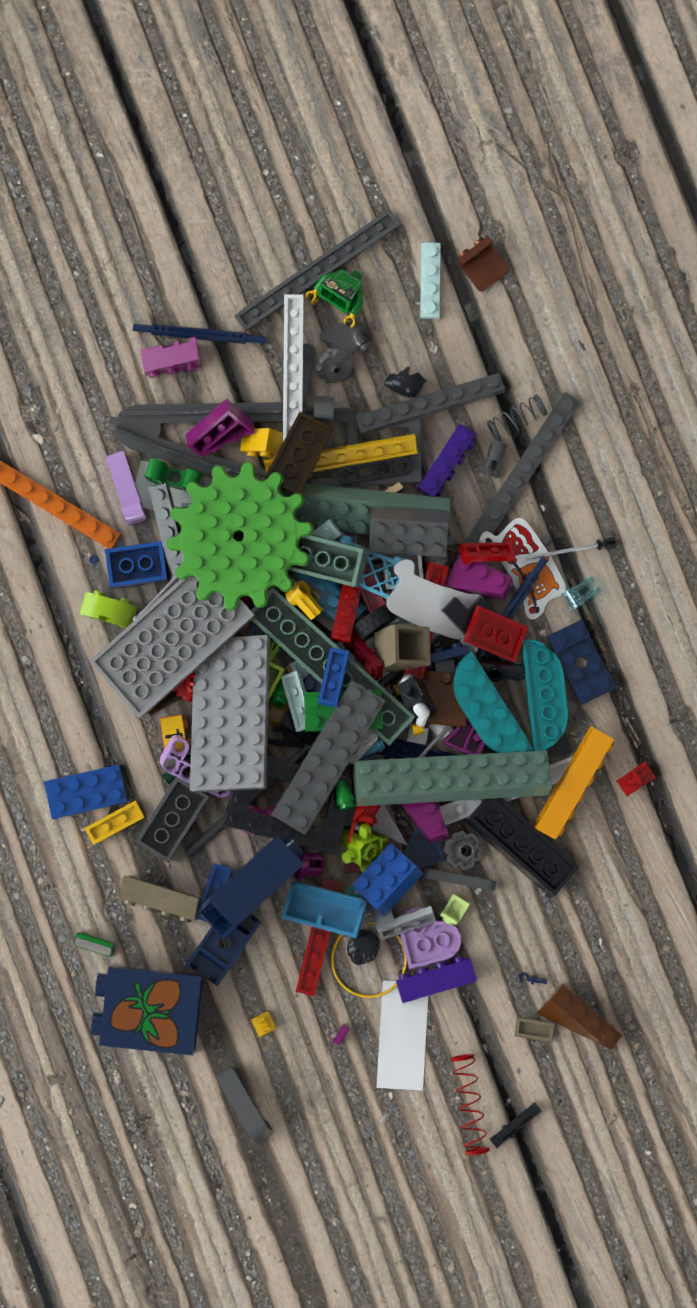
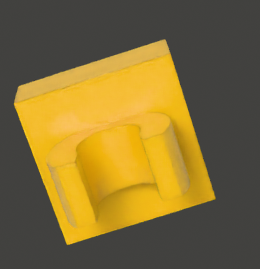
[251,1011,277,1037]

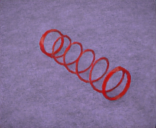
[450,1054,490,1156]

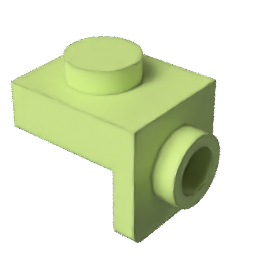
[440,893,471,925]

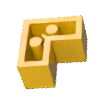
[240,428,283,458]

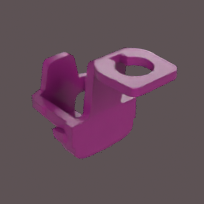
[294,852,325,880]

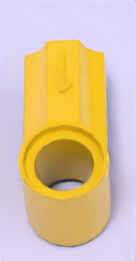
[285,581,323,621]

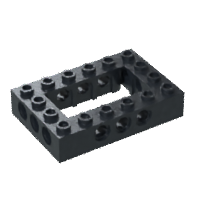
[222,756,354,855]

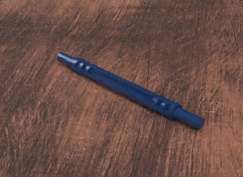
[133,324,265,344]
[476,557,548,659]

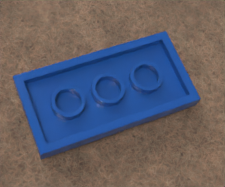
[44,764,128,819]

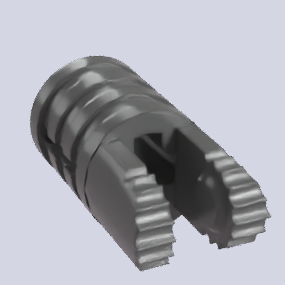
[482,440,508,478]

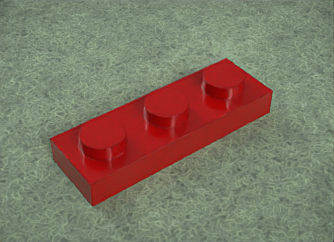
[330,584,362,643]

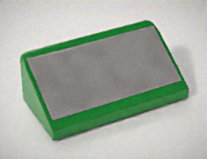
[74,932,115,957]

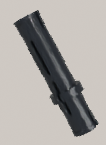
[489,1102,542,1148]

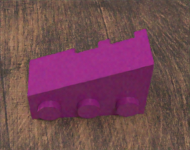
[140,337,202,378]
[186,399,255,457]
[444,554,514,600]
[442,717,484,755]
[400,802,449,844]

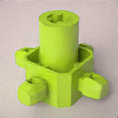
[340,824,389,873]

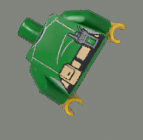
[305,269,364,329]

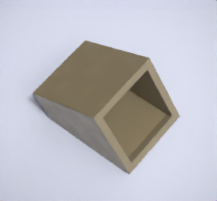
[374,624,431,672]

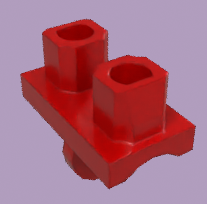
[616,762,656,797]

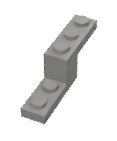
[362,905,436,940]

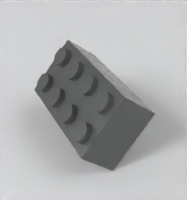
[369,507,449,557]
[135,777,211,863]

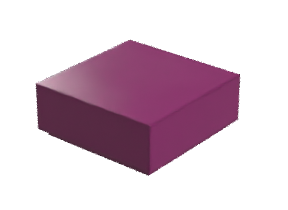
[333,1024,349,1045]

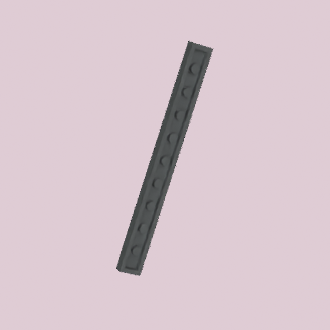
[234,209,400,332]
[464,392,580,543]

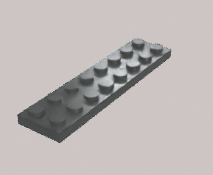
[272,681,386,835]

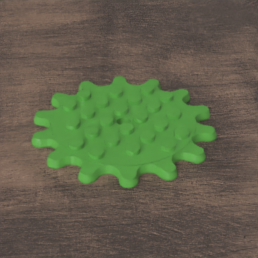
[166,462,314,611]

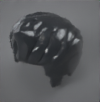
[384,366,427,398]
[347,929,380,966]

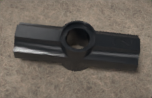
[477,657,524,682]

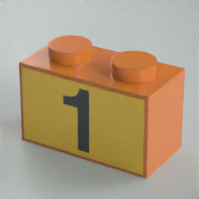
[159,714,191,754]

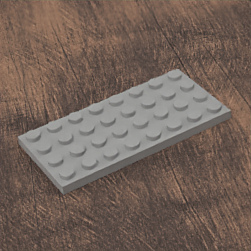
[90,576,255,719]
[190,635,270,792]

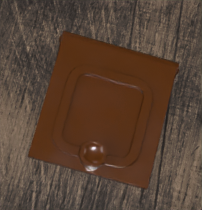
[422,670,467,727]

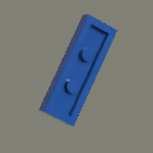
[318,648,350,708]
[196,863,233,922]

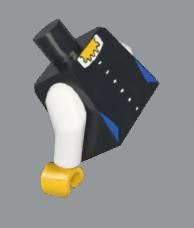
[392,674,437,736]

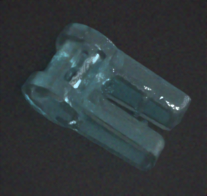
[561,576,601,611]

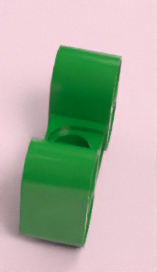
[144,458,205,492]

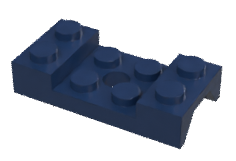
[546,619,616,706]
[186,914,262,986]

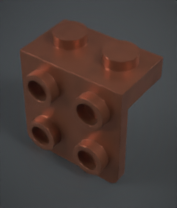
[457,236,509,292]

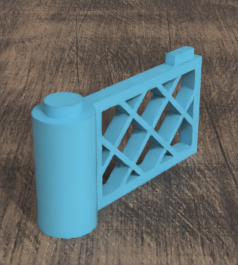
[337,534,404,599]

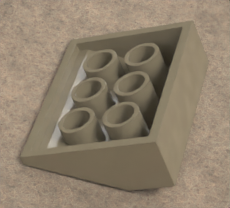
[120,876,202,923]

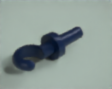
[517,972,547,985]

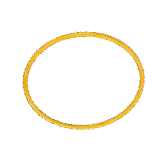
[331,921,407,998]

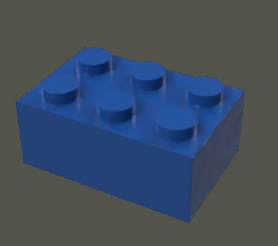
[105,541,169,590]
[351,843,424,916]

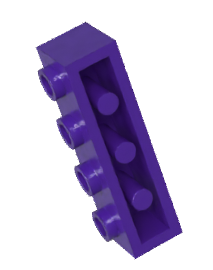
[418,424,477,497]
[395,956,477,1003]

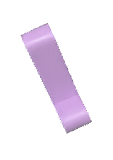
[106,450,147,526]
[160,735,230,798]

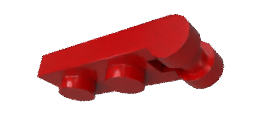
[458,542,515,565]

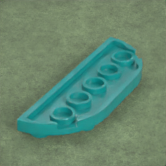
[521,639,568,751]
[453,651,534,753]

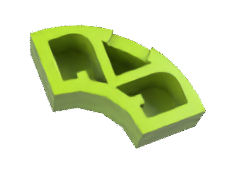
[79,590,138,628]

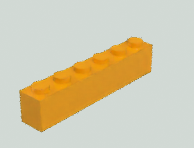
[533,725,614,840]

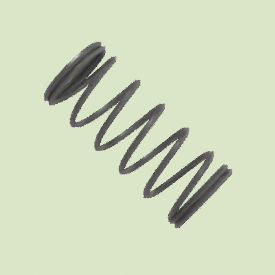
[487,394,548,441]

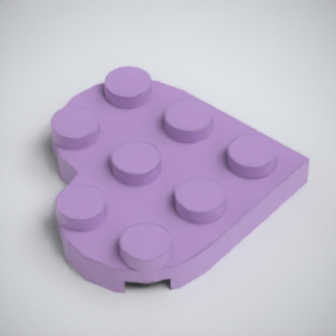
[400,907,461,969]

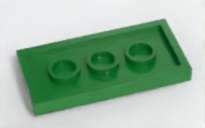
[304,690,383,732]

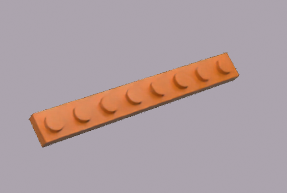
[0,461,121,549]

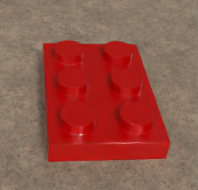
[463,606,528,663]

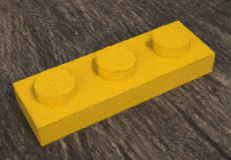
[85,801,145,845]

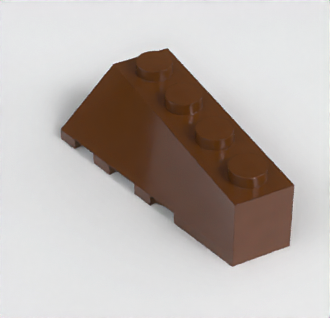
[537,984,623,1050]

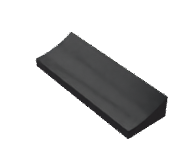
[464,798,579,898]

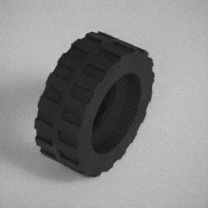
[353,605,396,641]

